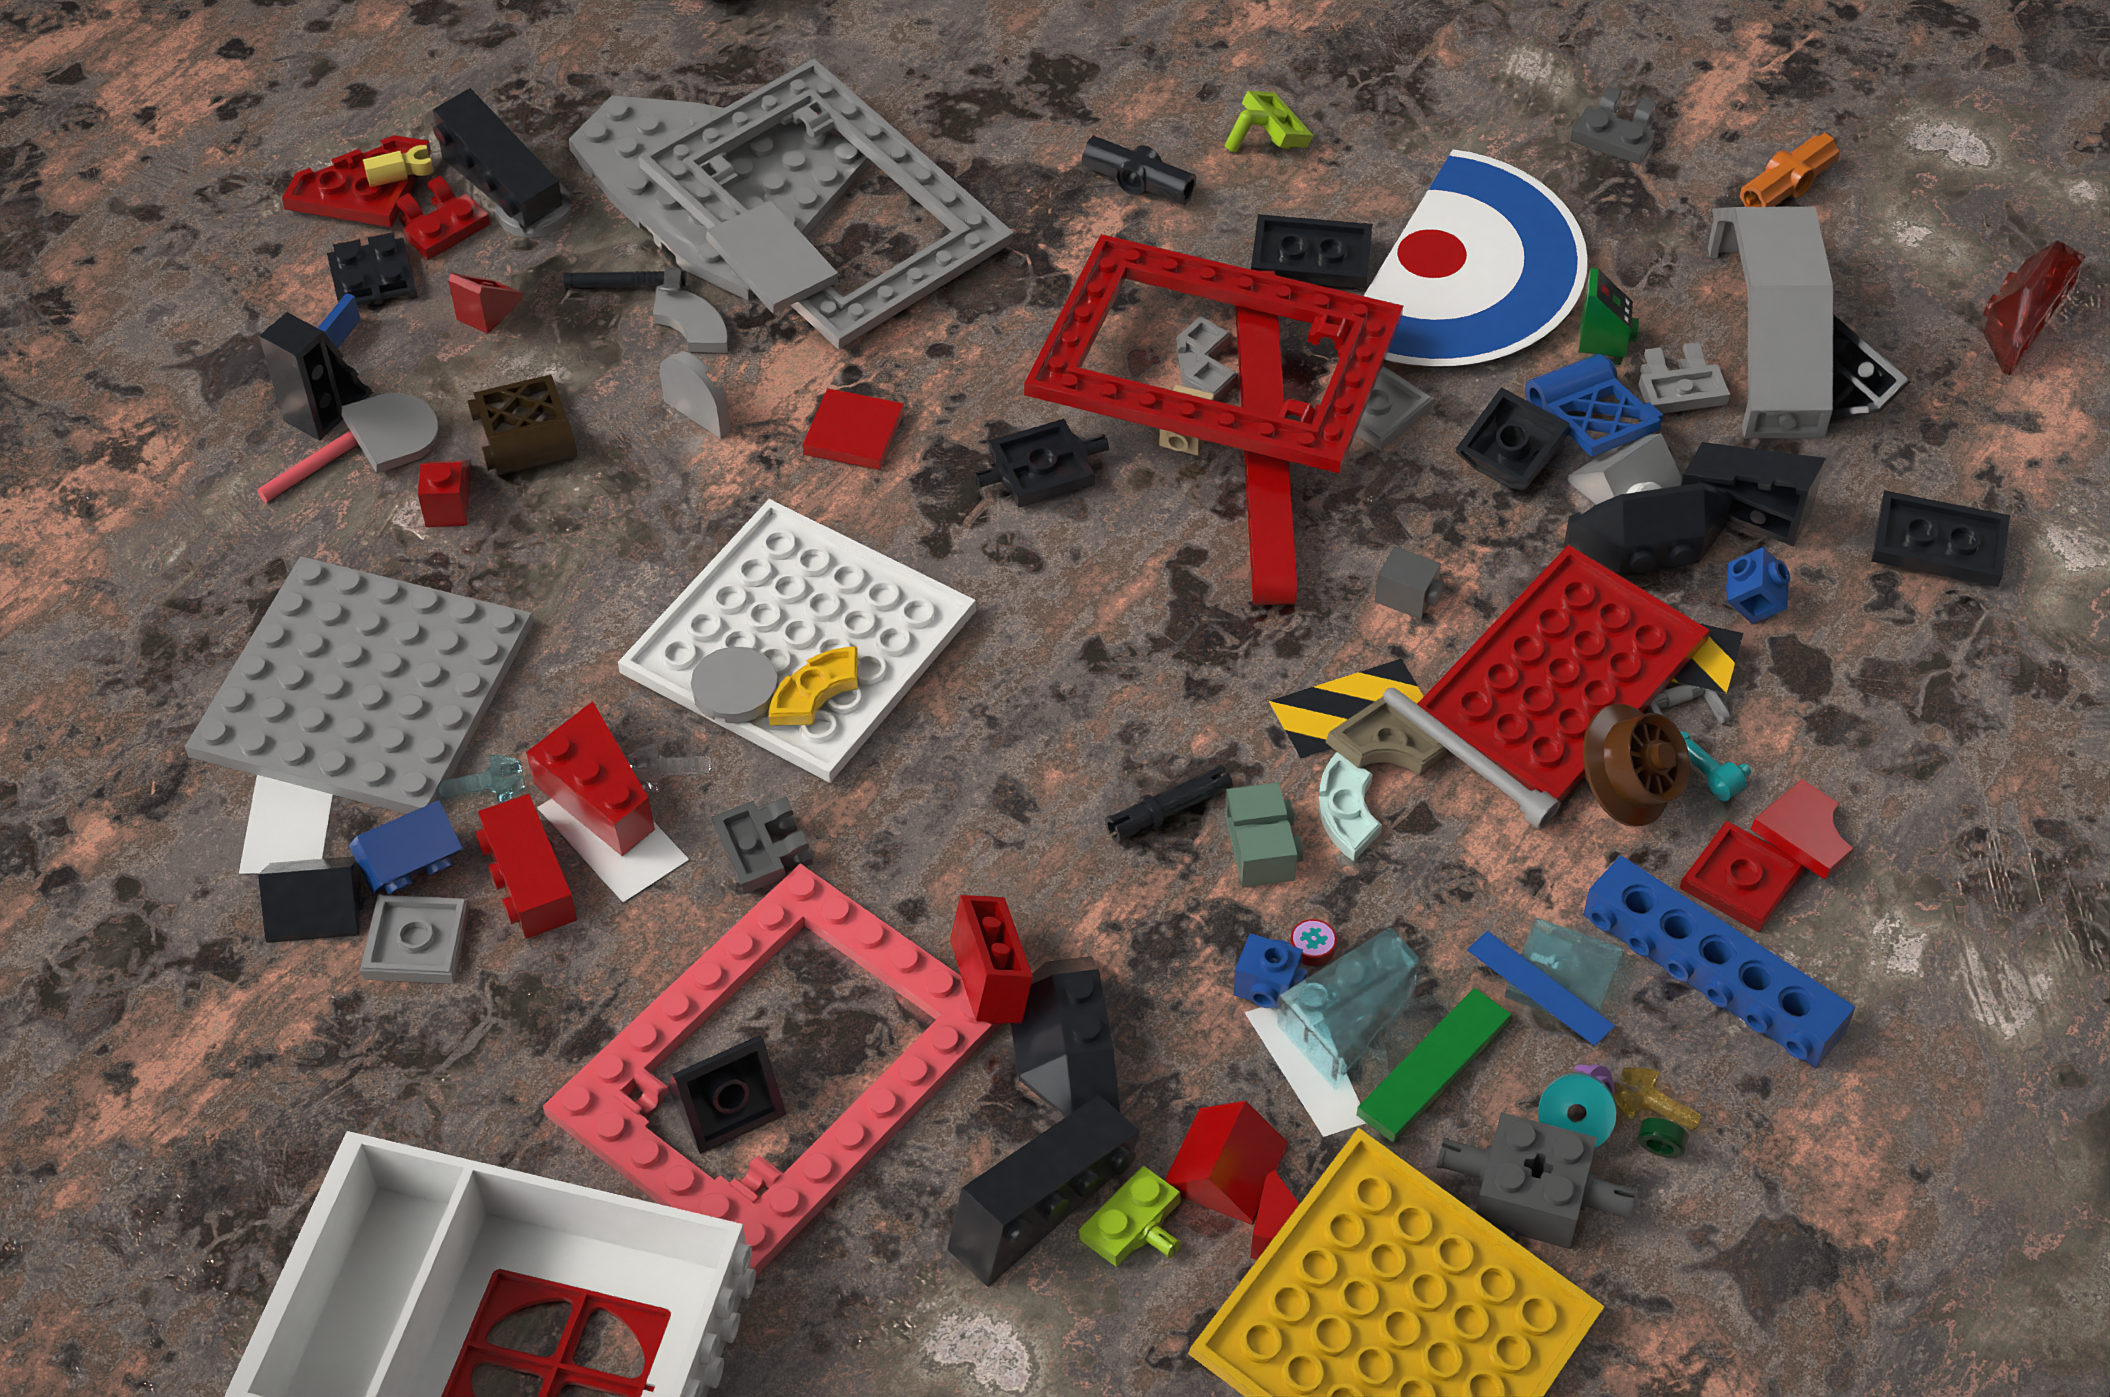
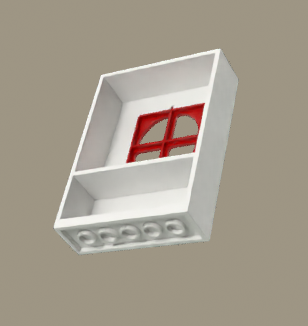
[224,1131,756,1397]

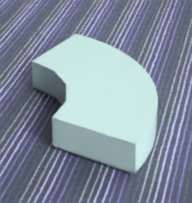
[1318,752,1382,861]

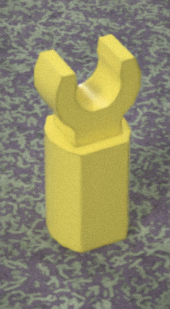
[363,145,434,187]

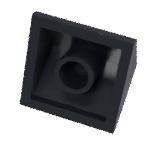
[258,856,362,943]
[668,1035,786,1154]

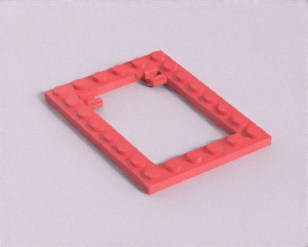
[543,863,1003,1276]

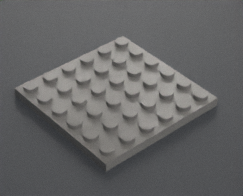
[185,556,534,814]

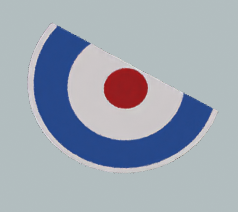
[1364,149,1588,366]

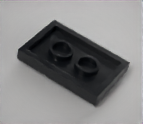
[1251,214,1373,289]
[1871,490,2010,587]

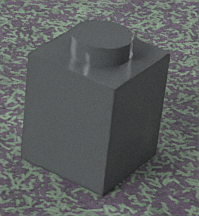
[1375,546,1444,619]

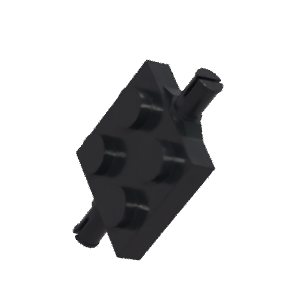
[973,419,1109,508]

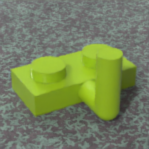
[1224,90,1314,152]

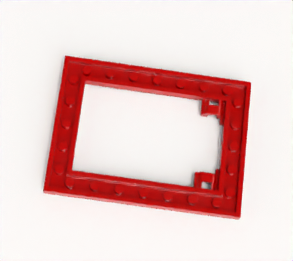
[1024,234,1404,473]

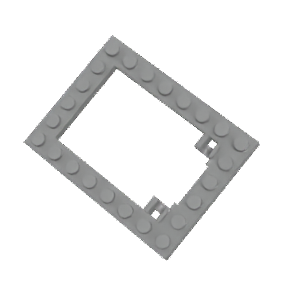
[639,58,1014,350]

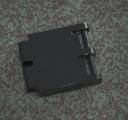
[327,232,418,306]

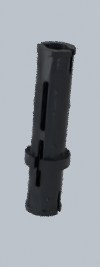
[1105,764,1233,843]

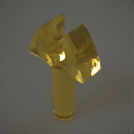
[1613,1067,1701,1131]

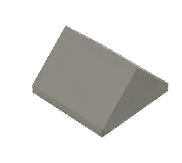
[1567,433,1682,505]

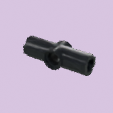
[1082,135,1196,205]

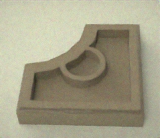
[1326,697,1449,775]

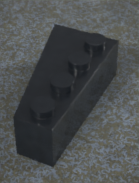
[433,88,562,227]
[947,1095,1140,1287]

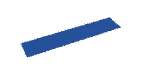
[1467,930,1615,1046]

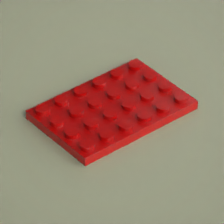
[1417,545,1710,802]

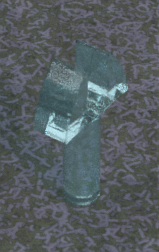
[439,755,525,803]

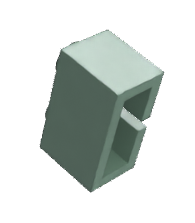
[1225,782,1303,887]

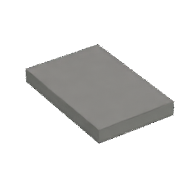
[706,200,838,314]

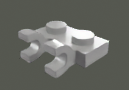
[1639,342,1730,414]

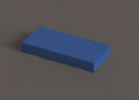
[318,293,361,348]

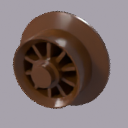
[1583,704,1690,827]

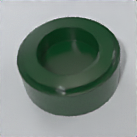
[1637,1117,1689,1158]

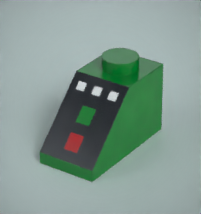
[1578,268,1639,357]

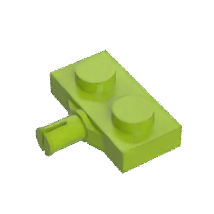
[1079,1166,1181,1267]

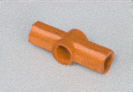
[1740,133,1840,207]

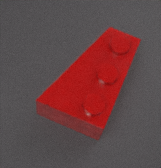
[526,701,655,856]

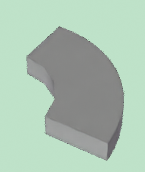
[653,286,729,353]

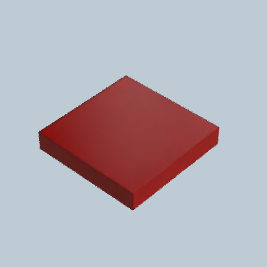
[802,388,904,470]
[1679,820,1805,933]

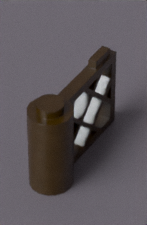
[467,374,578,476]

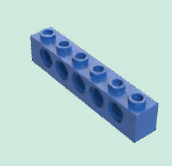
[1583,855,1856,1068]

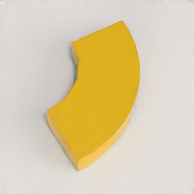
[768,646,858,726]

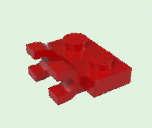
[396,176,490,260]

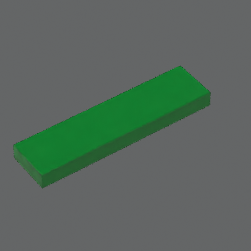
[1356,988,1512,1143]

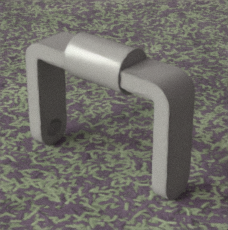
[1646,684,1730,723]

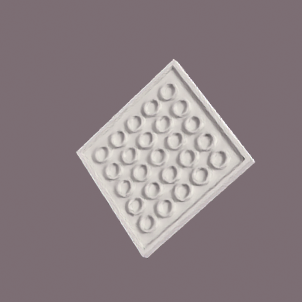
[618,499,976,783]

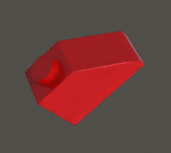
[417,459,472,528]

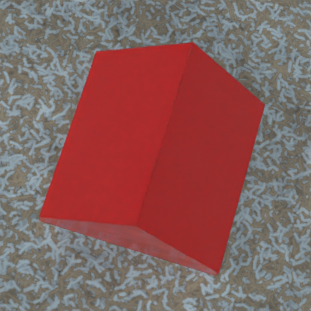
[1164,1100,1288,1225]

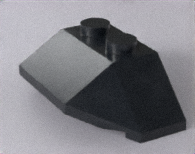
[1829,314,1911,422]
[1564,483,1732,575]
[1010,956,1120,1118]

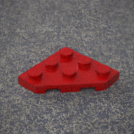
[282,135,431,227]

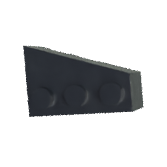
[259,312,373,441]
[1681,442,1826,546]

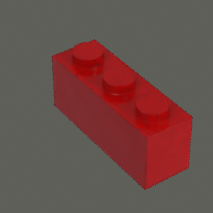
[474,794,577,939]
[950,895,1033,1025]

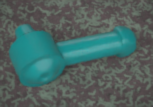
[1680,731,1751,801]

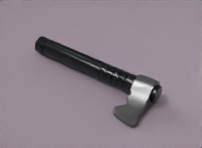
[563,268,687,292]

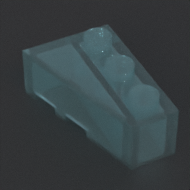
[1277,927,1420,1090]

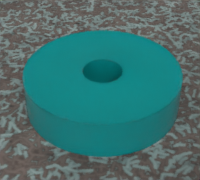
[1538,1072,1616,1149]

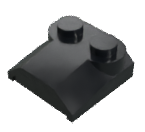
[1456,387,1571,490]

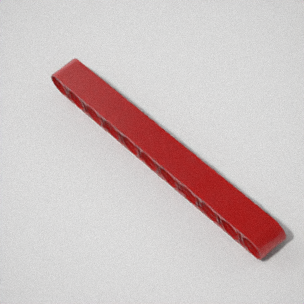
[1235,271,1297,605]

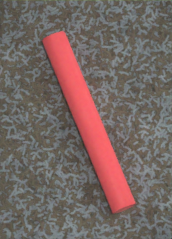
[257,431,358,503]

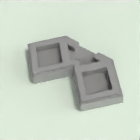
[1176,316,1238,401]

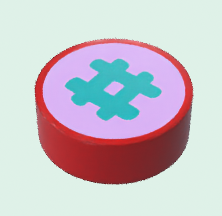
[1290,919,1337,966]

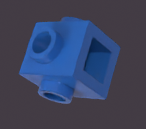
[1726,547,1790,624]
[1233,933,1308,1012]

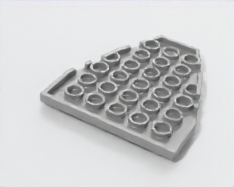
[569,95,872,301]

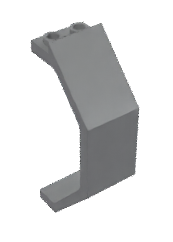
[1708,206,1833,439]

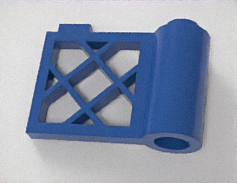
[1525,354,1663,457]

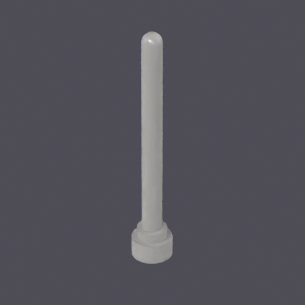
[1383,688,1561,830]

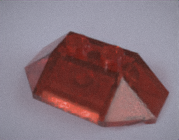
[1983,240,2086,376]

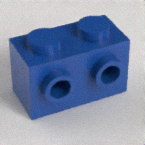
[349,800,463,895]

